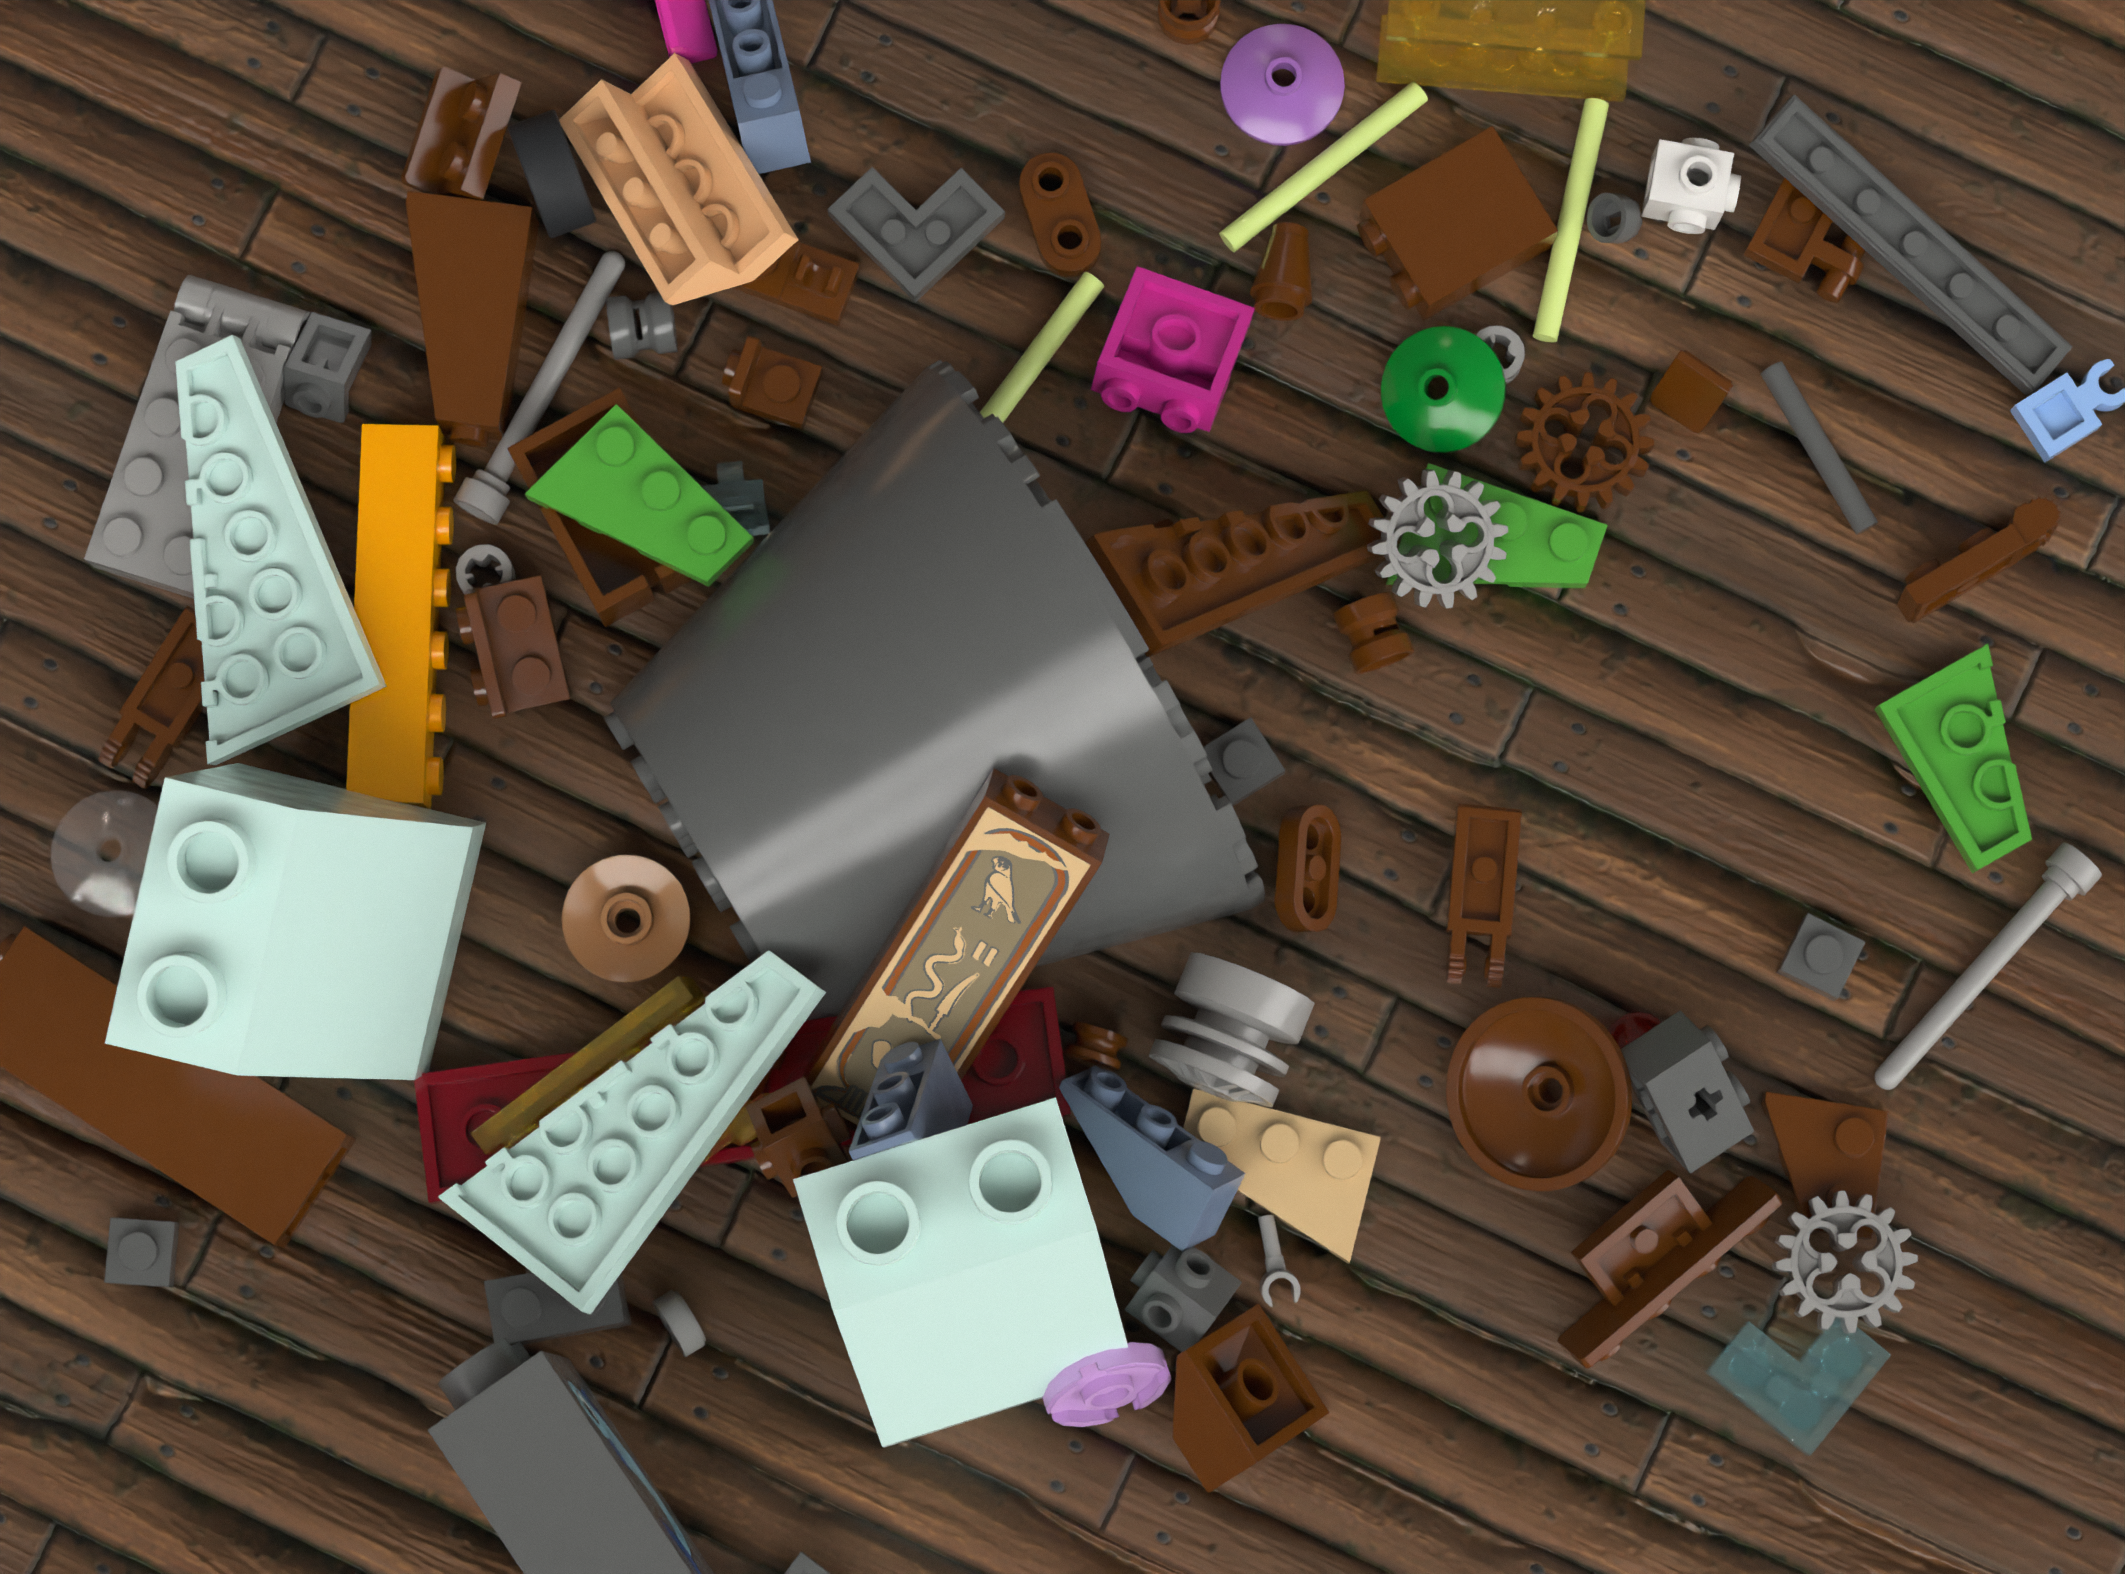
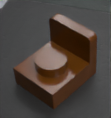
[722,335,823,430]

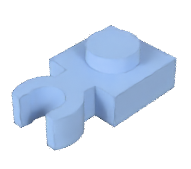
[2010,359,2125,463]

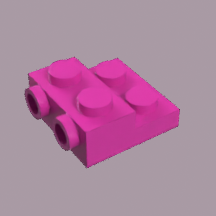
[1091,266,1255,433]

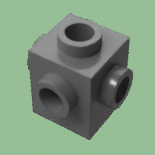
[1125,1245,1242,1352]

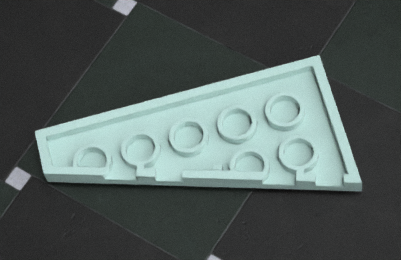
[175,335,387,766]
[438,950,826,1315]

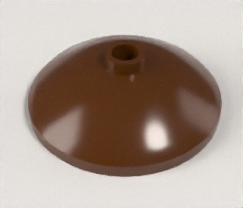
[1446,996,1632,1191]

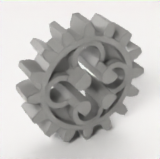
[1367,469,1508,608]
[1772,1191,1918,1334]

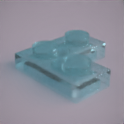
[1705,1318,1891,1456]

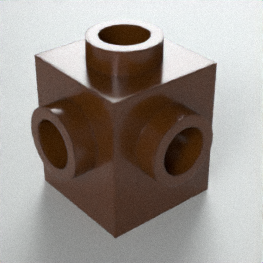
[746,1076,851,1198]

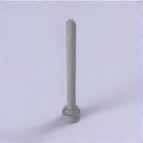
[453,251,625,525]
[1875,842,2102,1090]

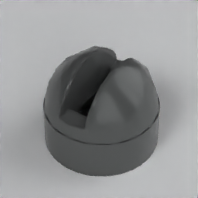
[1587,193,1643,244]

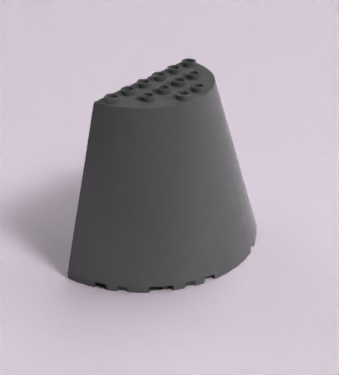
[603,359,1265,1021]

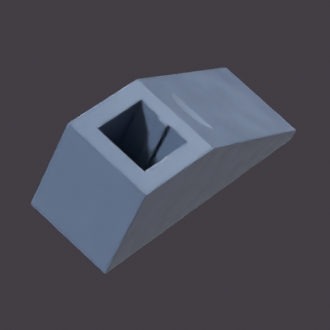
[709,0,811,174]
[849,1039,973,1160]
[1059,1066,1246,1252]

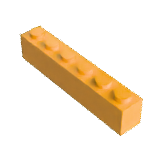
[346,424,456,809]

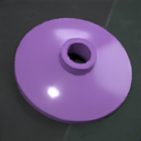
[1220,24,1345,146]

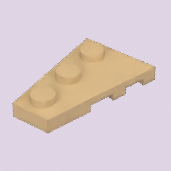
[1183,1089,1381,1264]

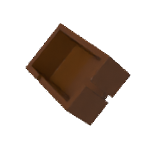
[507,387,693,627]

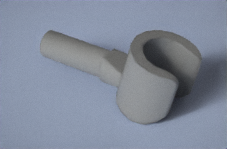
[1258,1215,1301,1307]

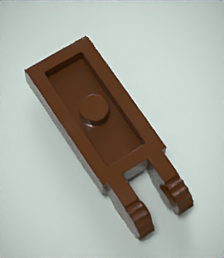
[1897,496,2061,624]
[98,606,205,789]
[1446,803,1522,988]

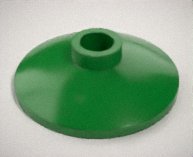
[1381,326,1506,453]

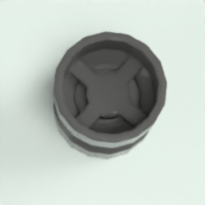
[606,291,678,360]

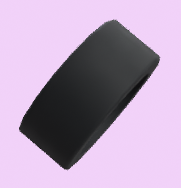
[508,110,596,238]

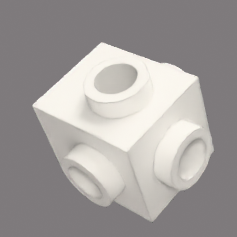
[1641,138,1741,234]

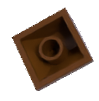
[1172,1303,1330,1493]

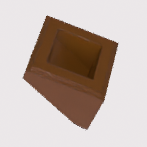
[1650,350,1733,434]

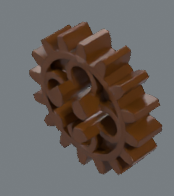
[1514,372,1654,512]

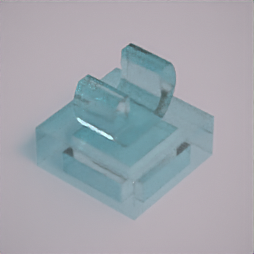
[701,461,770,536]

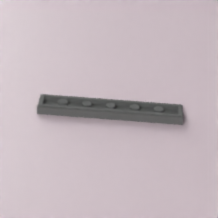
[1749,95,2073,396]

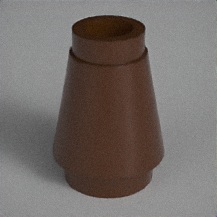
[1250,222,1312,321]

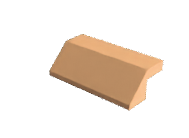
[559,53,799,305]

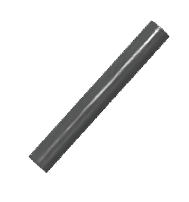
[1760,361,1878,535]

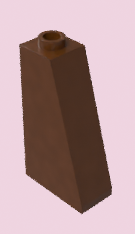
[406,191,539,447]

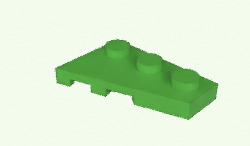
[525,404,754,587]
[1386,463,1608,588]
[1874,644,2032,874]

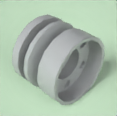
[1149,952,1315,1107]

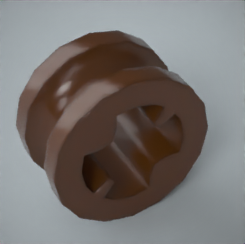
[1065,1022,1128,1070]

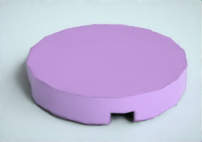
[1042,1342,1171,1427]

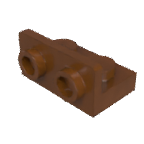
[401,67,522,200]
[456,573,571,719]

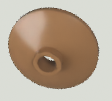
[562,855,691,983]

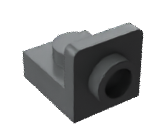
[284,312,371,423]

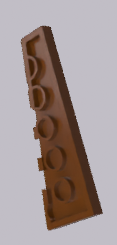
[1084,490,1400,657]

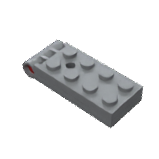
[84,275,311,599]

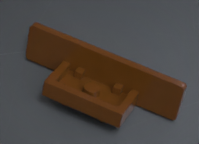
[1557,1170,1783,1368]

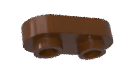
[1019,153,1101,277]
[1274,804,1341,933]

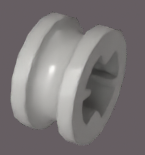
[1476,326,1525,385]
[456,544,516,594]

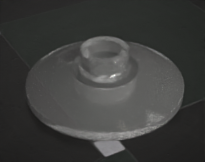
[51,790,158,918]

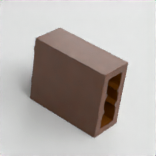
[1357,126,1558,321]

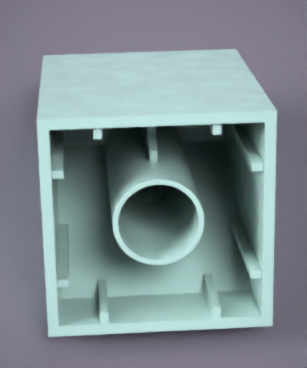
[105,763,486,1080]
[793,1097,1128,1448]

